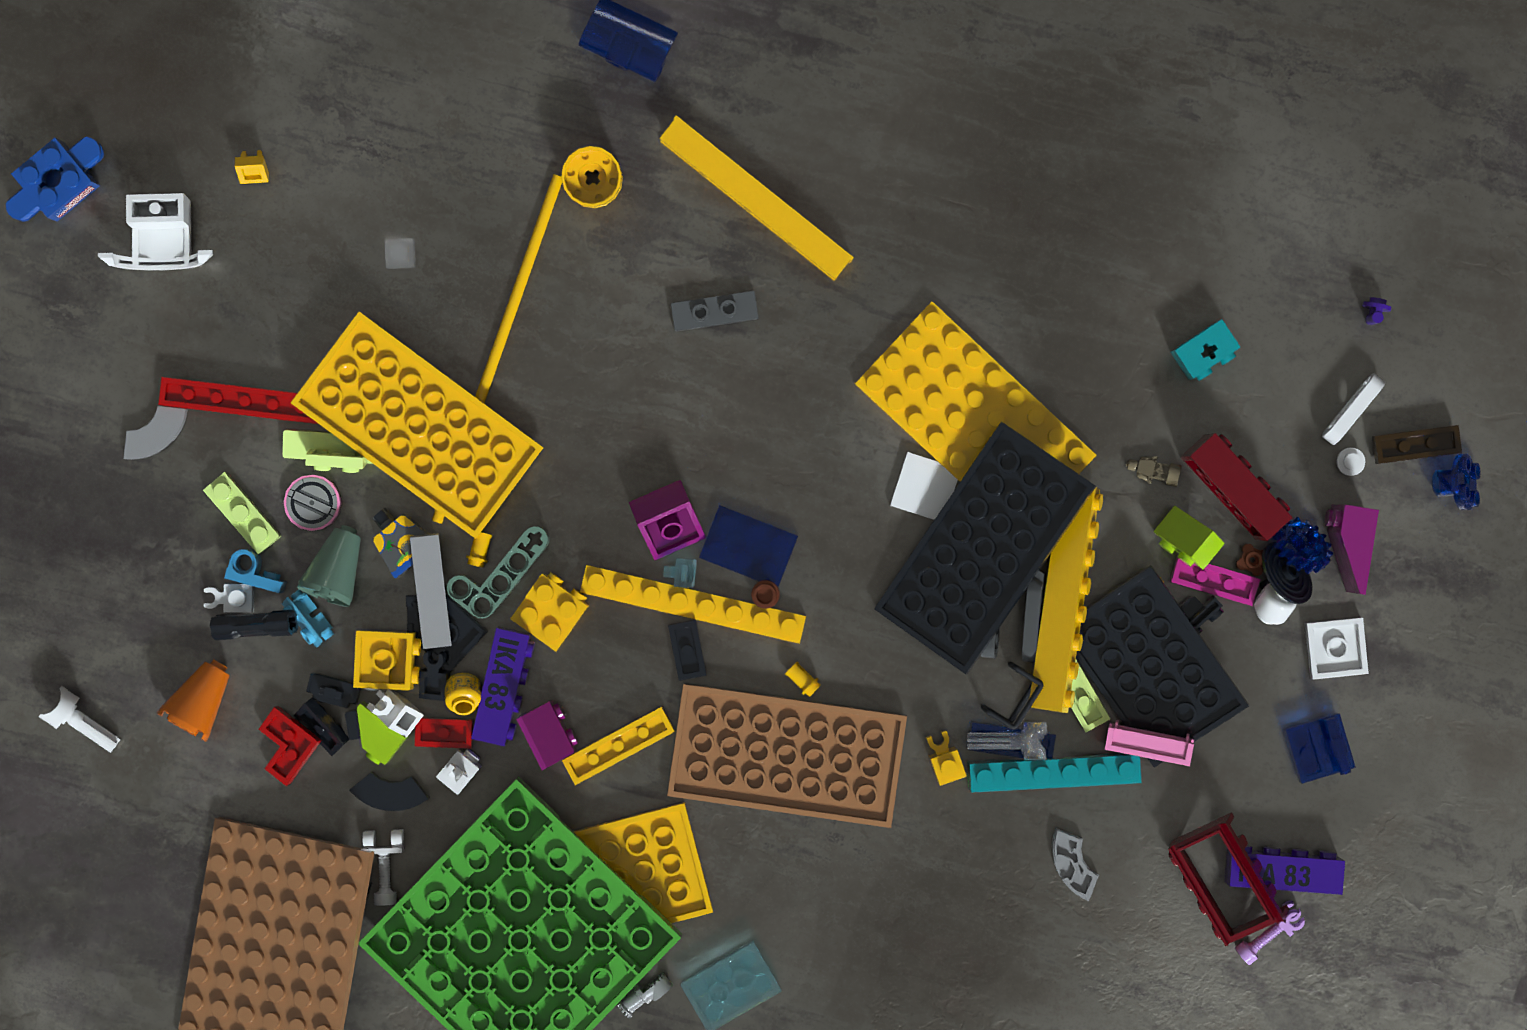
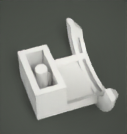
[98,193,213,270]

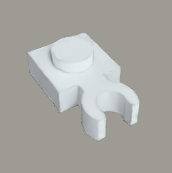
[204,584,254,613]

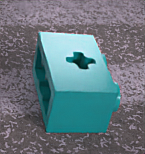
[1170,319,1241,381]

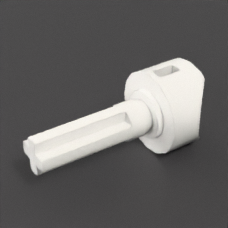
[39,686,121,753]

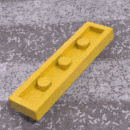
[562,706,675,785]

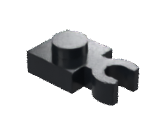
[419,650,450,701]

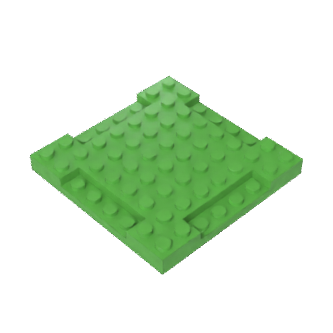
[359,776,682,1030]

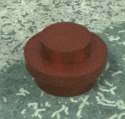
[751,580,780,609]

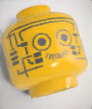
[445,673,482,715]

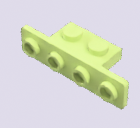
[283,429,373,473]

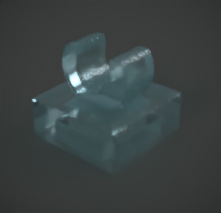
[663,558,697,588]

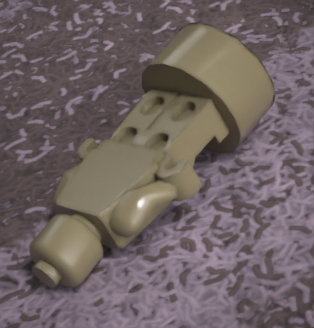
[1126,456,1182,487]

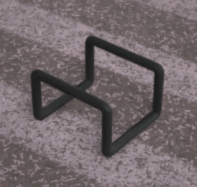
[981,662,1044,730]

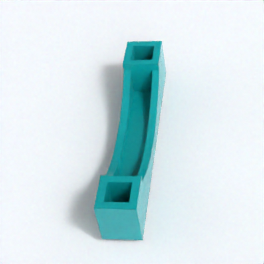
[967,752,1142,793]

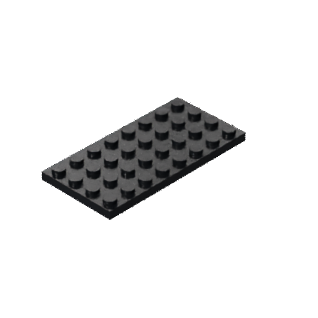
[874,422,1096,674]

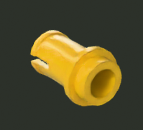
[466,532,492,568]
[785,661,821,697]

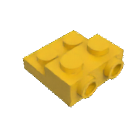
[510,572,589,651]
[353,630,421,690]

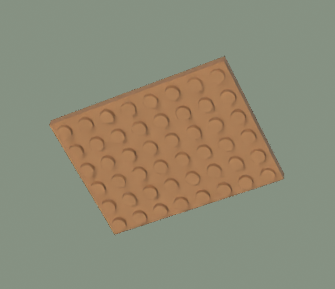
[178,817,375,1030]

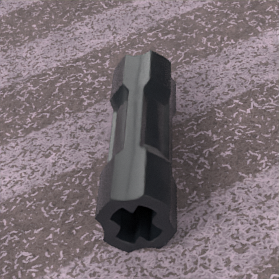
[209,610,299,640]

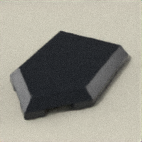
[406,594,488,672]

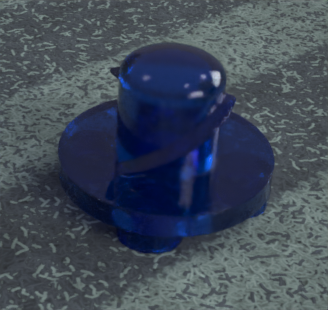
[1432,454,1481,510]

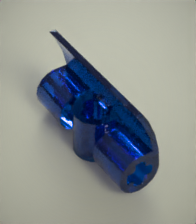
[578,0,678,82]

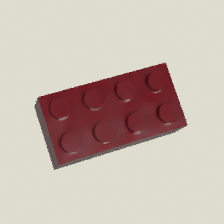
[1180,433,1293,541]

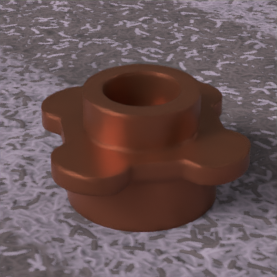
[1236,544,1264,576]

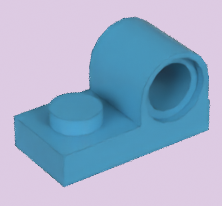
[224,549,287,593]

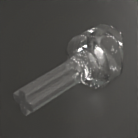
[967,722,1048,760]

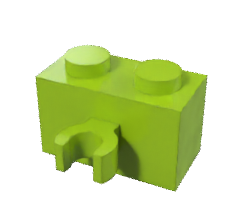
[1153,506,1225,570]

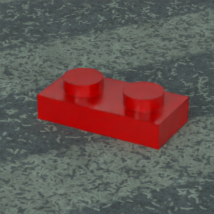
[415,717,473,749]

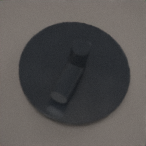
[1260,542,1313,604]

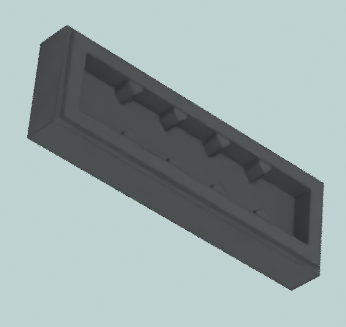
[671,291,759,332]

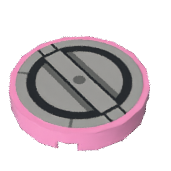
[284,475,342,531]

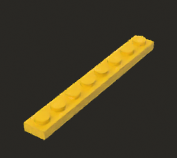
[580,565,806,644]

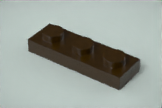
[1372,425,1462,464]

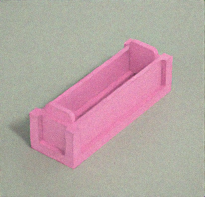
[1105,720,1194,766]

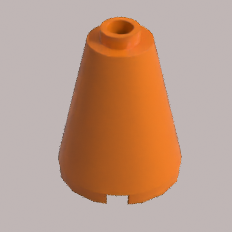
[156,660,230,742]

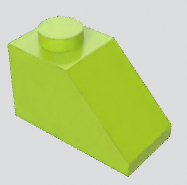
[357,701,409,765]

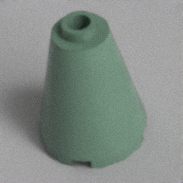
[297,525,361,607]

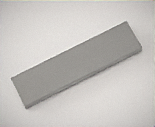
[410,533,452,649]

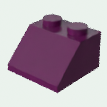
[629,480,706,560]
[516,699,578,770]

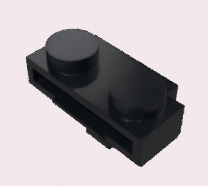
[1180,595,1224,634]
[306,673,361,708]

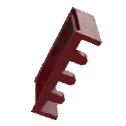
[1168,812,1290,946]

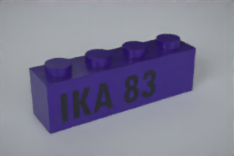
[471,627,535,746]
[1224,845,1345,895]

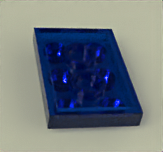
[699,505,798,587]

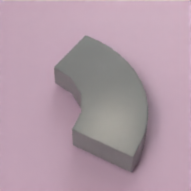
[123,406,188,460]
[1052,828,1099,901]

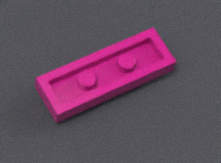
[1169,555,1260,606]

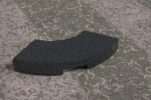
[349,771,430,811]

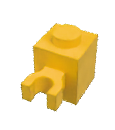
[926,730,967,786]

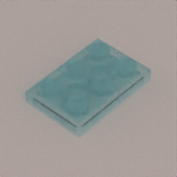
[680,940,782,1030]

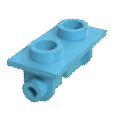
[282,590,334,648]

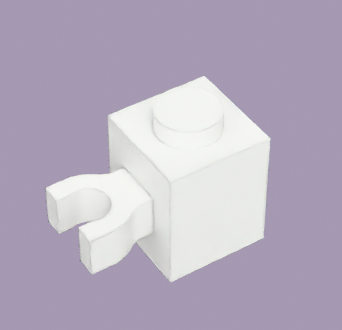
[367,689,423,737]
[436,748,482,795]

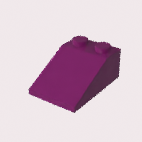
[1325,504,1379,595]

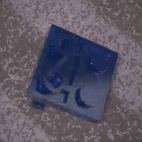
[1283,713,1356,784]

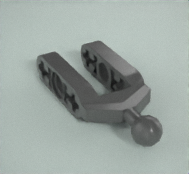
[981,569,1045,662]

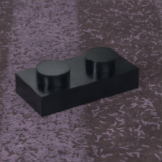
[668,620,707,681]
[294,698,350,756]

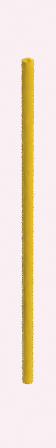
[432,174,562,524]

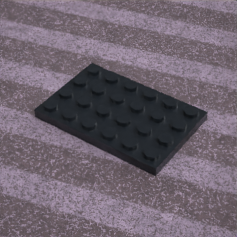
[1076,565,1249,768]

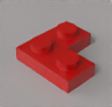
[258,706,322,786]

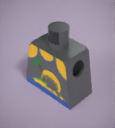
[372,508,429,579]

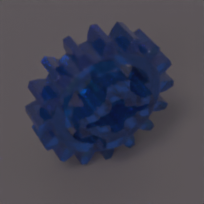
[1273,517,1333,574]

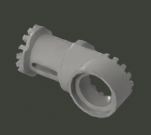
[617,973,673,1019]

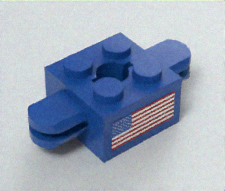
[6,137,104,222]

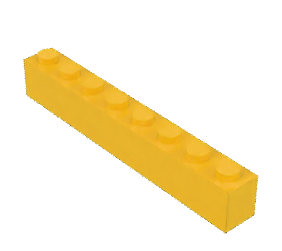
[1030,487,1103,713]

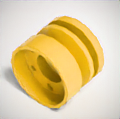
[561,146,623,208]

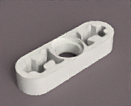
[1322,373,1385,445]

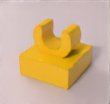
[234,150,269,184]

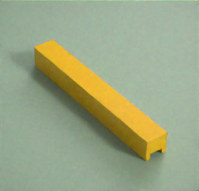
[659,115,854,281]

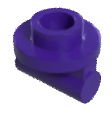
[1362,297,1392,325]

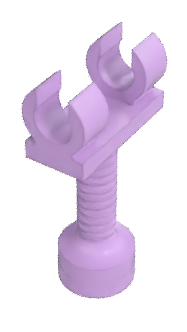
[1235,901,1305,965]

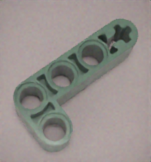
[447,526,550,618]

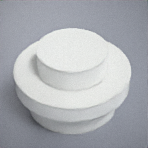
[1336,448,1365,476]

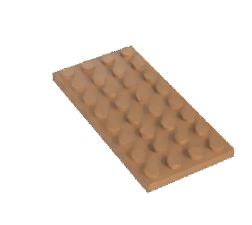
[667,683,907,828]

